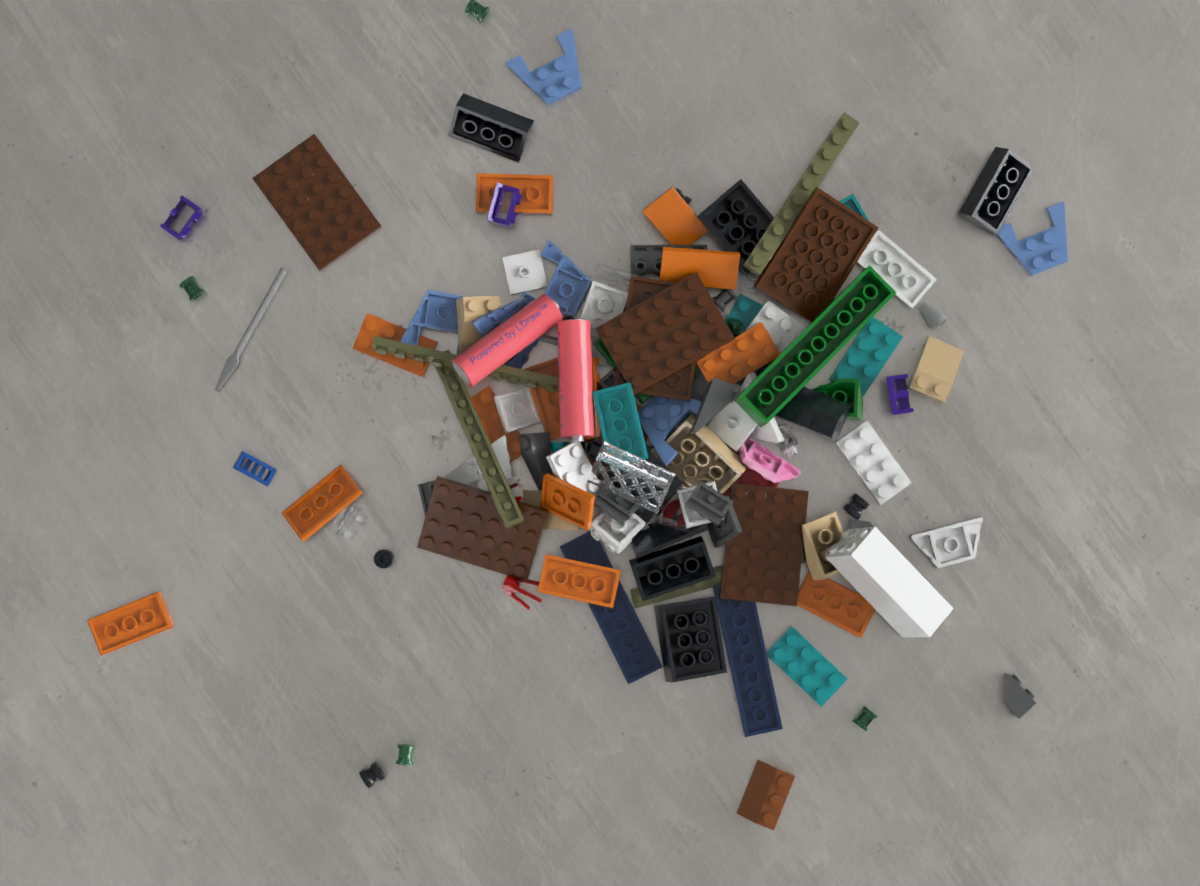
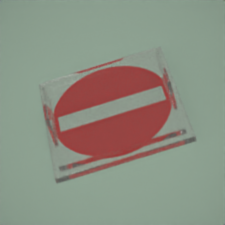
[654,494,689,532]

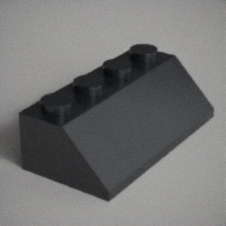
[448,93,534,162]
[959,147,1035,235]
[775,387,852,441]
[631,514,709,558]
[629,536,716,601]

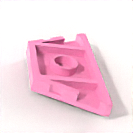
[739,438,801,483]

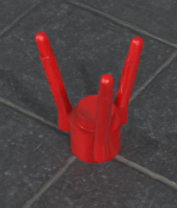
[501,575,542,610]

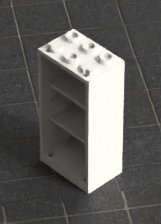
[825,527,954,637]

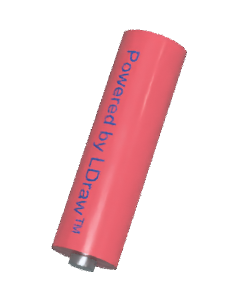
[451,293,563,387]
[557,319,594,442]

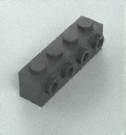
[630,245,708,276]

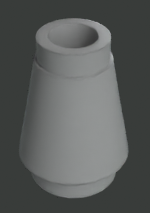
[919,301,947,329]

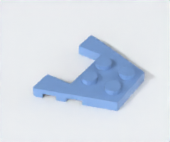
[505,29,582,106]
[996,202,1068,276]
[520,240,592,316]
[400,290,465,354]
[471,297,541,369]
[638,396,701,466]

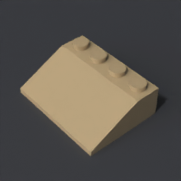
[654,413,748,494]

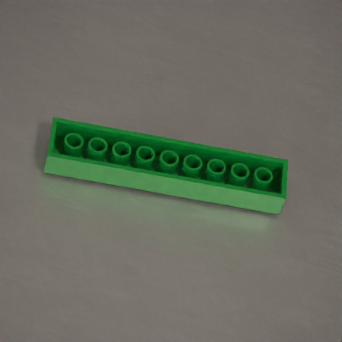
[734,265,896,427]

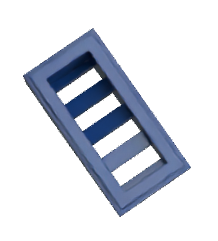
[232,451,276,486]

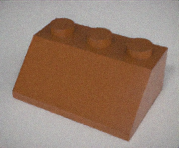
[737,759,795,830]

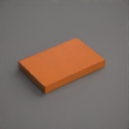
[643,186,709,245]
[540,473,595,530]

